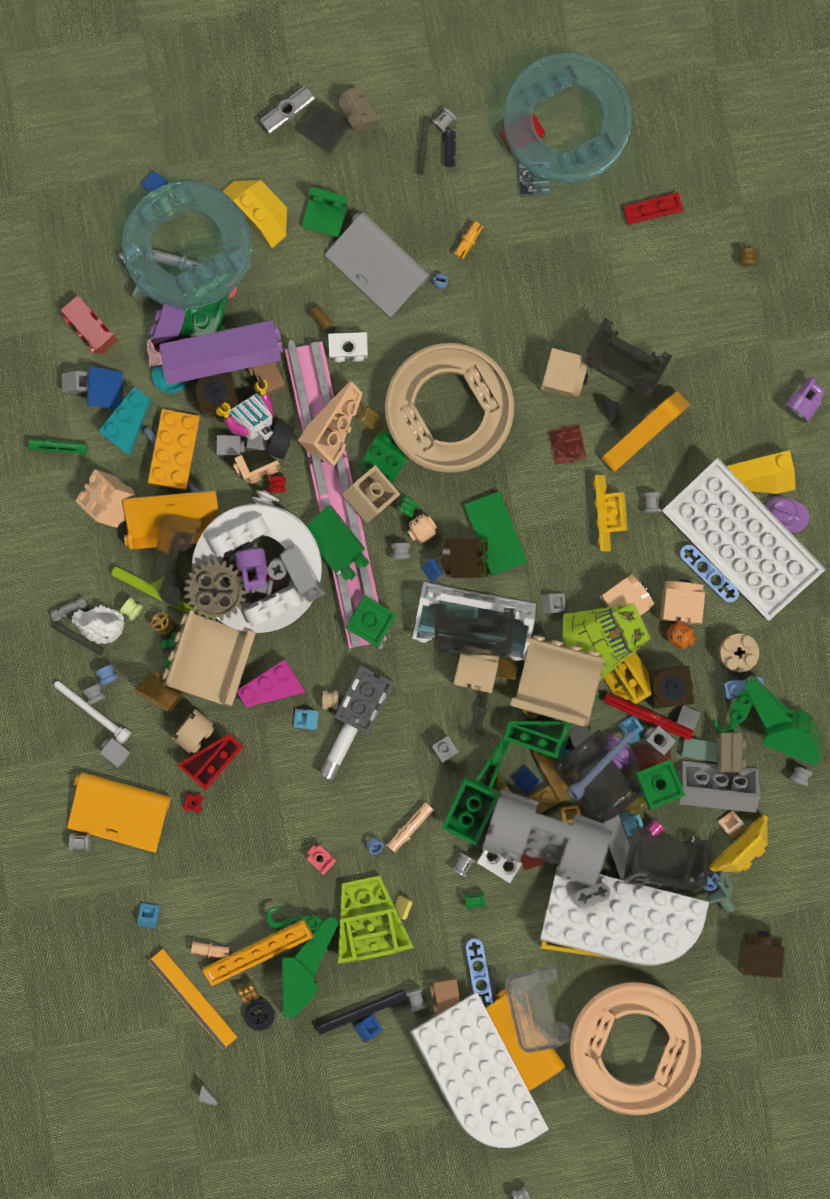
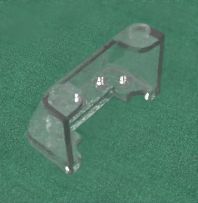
[505,963,572,1052]

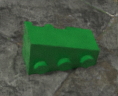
[503,721,573,758]

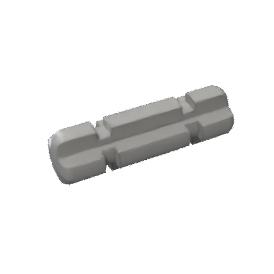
[50,598,88,621]

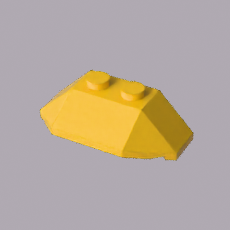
[220,180,287,249]
[604,652,652,704]
[707,814,768,872]

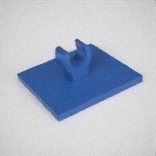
[87,367,123,409]

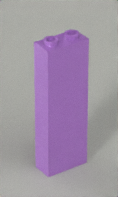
[160,320,283,385]

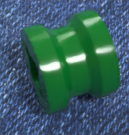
[396,496,419,518]

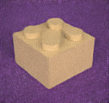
[342,465,400,523]

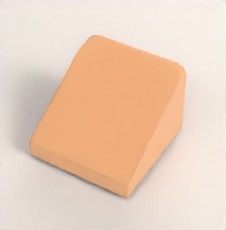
[718,810,747,839]

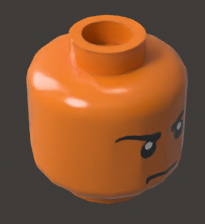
[666,622,696,650]

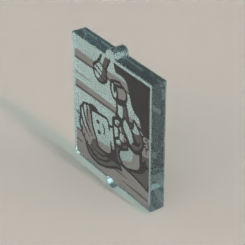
[518,160,551,198]

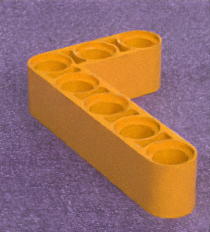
[601,391,690,472]

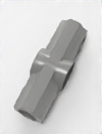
[260,86,315,134]

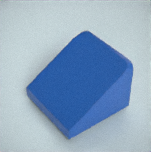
[141,170,168,197]
[421,559,443,582]
[353,1014,383,1042]

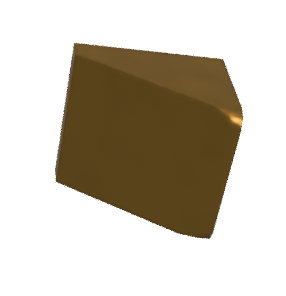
[496,658,518,680]
[560,805,581,825]

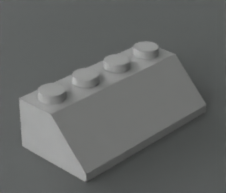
[679,761,760,813]

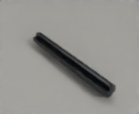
[316,989,407,1035]

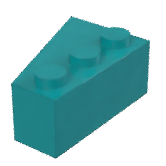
[99,387,152,457]

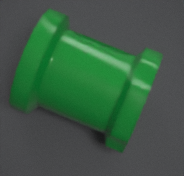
[464,891,486,911]

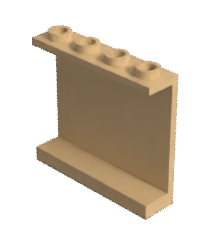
[162,610,255,707]
[511,635,605,726]

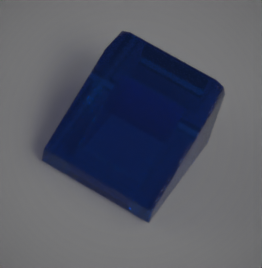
[511,765,541,794]

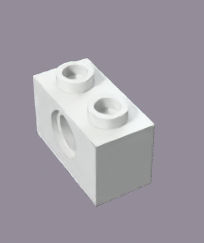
[328,332,368,362]

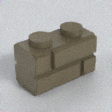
[336,87,379,132]
[717,733,746,773]

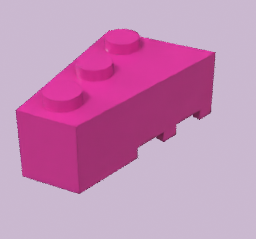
[237,660,306,707]

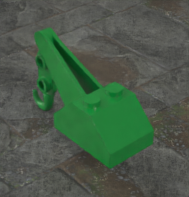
[713,676,822,766]
[441,738,510,845]
[266,906,338,1017]

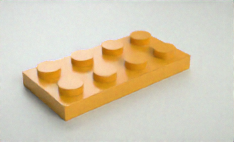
[148,409,200,491]

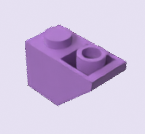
[150,303,186,344]

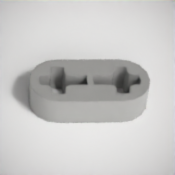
[574,883,610,909]

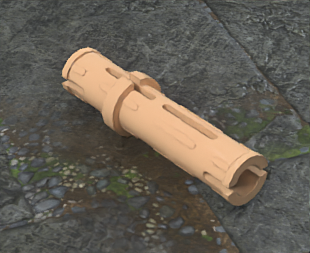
[387,802,434,853]

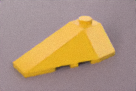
[727,450,796,494]

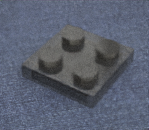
[299,100,351,155]

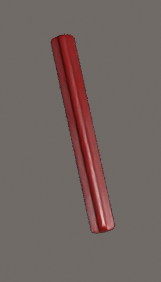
[603,693,693,740]

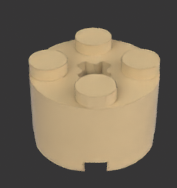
[718,634,759,672]
[171,709,214,754]

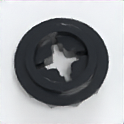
[244,999,275,1031]

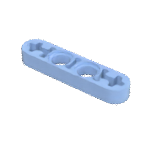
[679,545,739,603]
[466,938,493,1007]

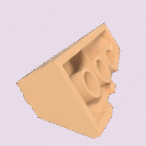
[298,381,363,466]

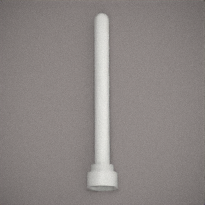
[54,681,131,744]

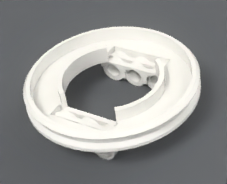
[192,504,322,633]

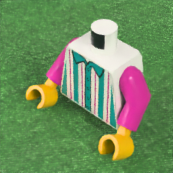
[216,380,274,440]

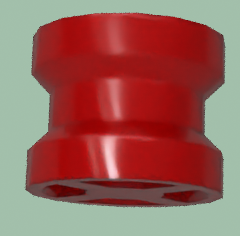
[268,476,287,493]

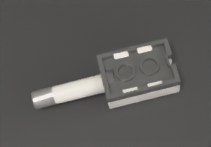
[320,666,395,780]

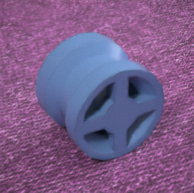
[95,664,119,686]
[699,870,719,891]

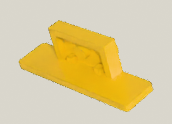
[593,475,628,552]

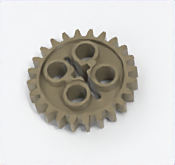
[184,558,247,622]

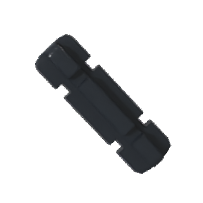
[444,130,456,168]

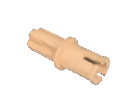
[191,941,230,958]

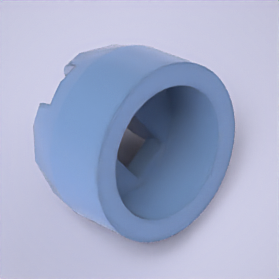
[433,273,448,289]
[366,837,383,855]

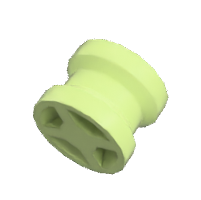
[120,597,143,621]

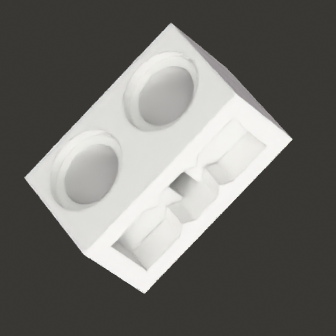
[477,850,522,883]

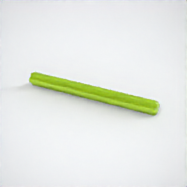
[111,567,213,620]

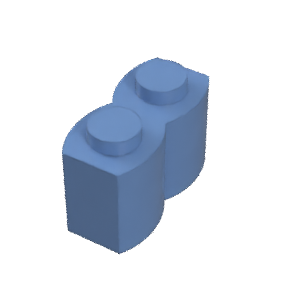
[722,677,764,700]

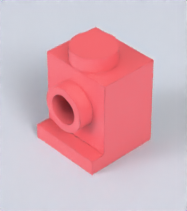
[307,844,337,875]

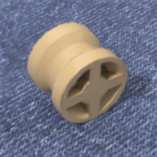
[323,691,339,710]

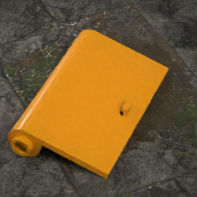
[123,491,219,550]
[67,772,171,853]
[486,989,565,1091]

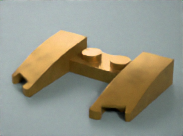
[492,751,572,814]

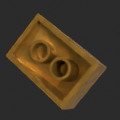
[133,671,184,711]

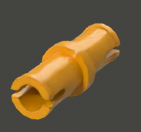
[453,221,484,260]

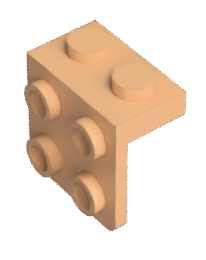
[233,455,281,484]

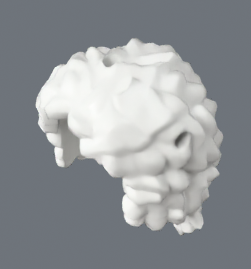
[71,605,125,644]

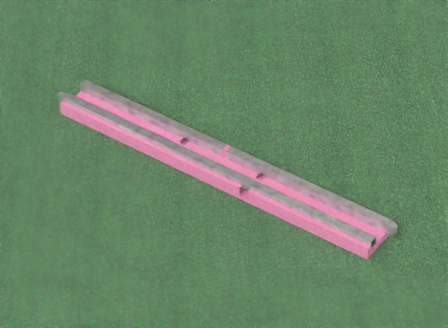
[285,340,387,649]

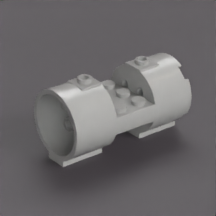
[482,790,612,887]

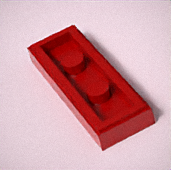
[623,192,683,226]

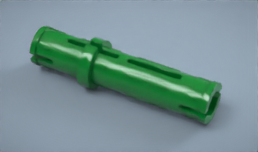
[28,438,88,455]

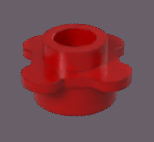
[183,792,204,813]

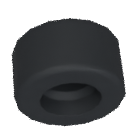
[266,421,294,459]

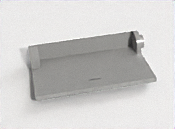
[325,212,430,318]

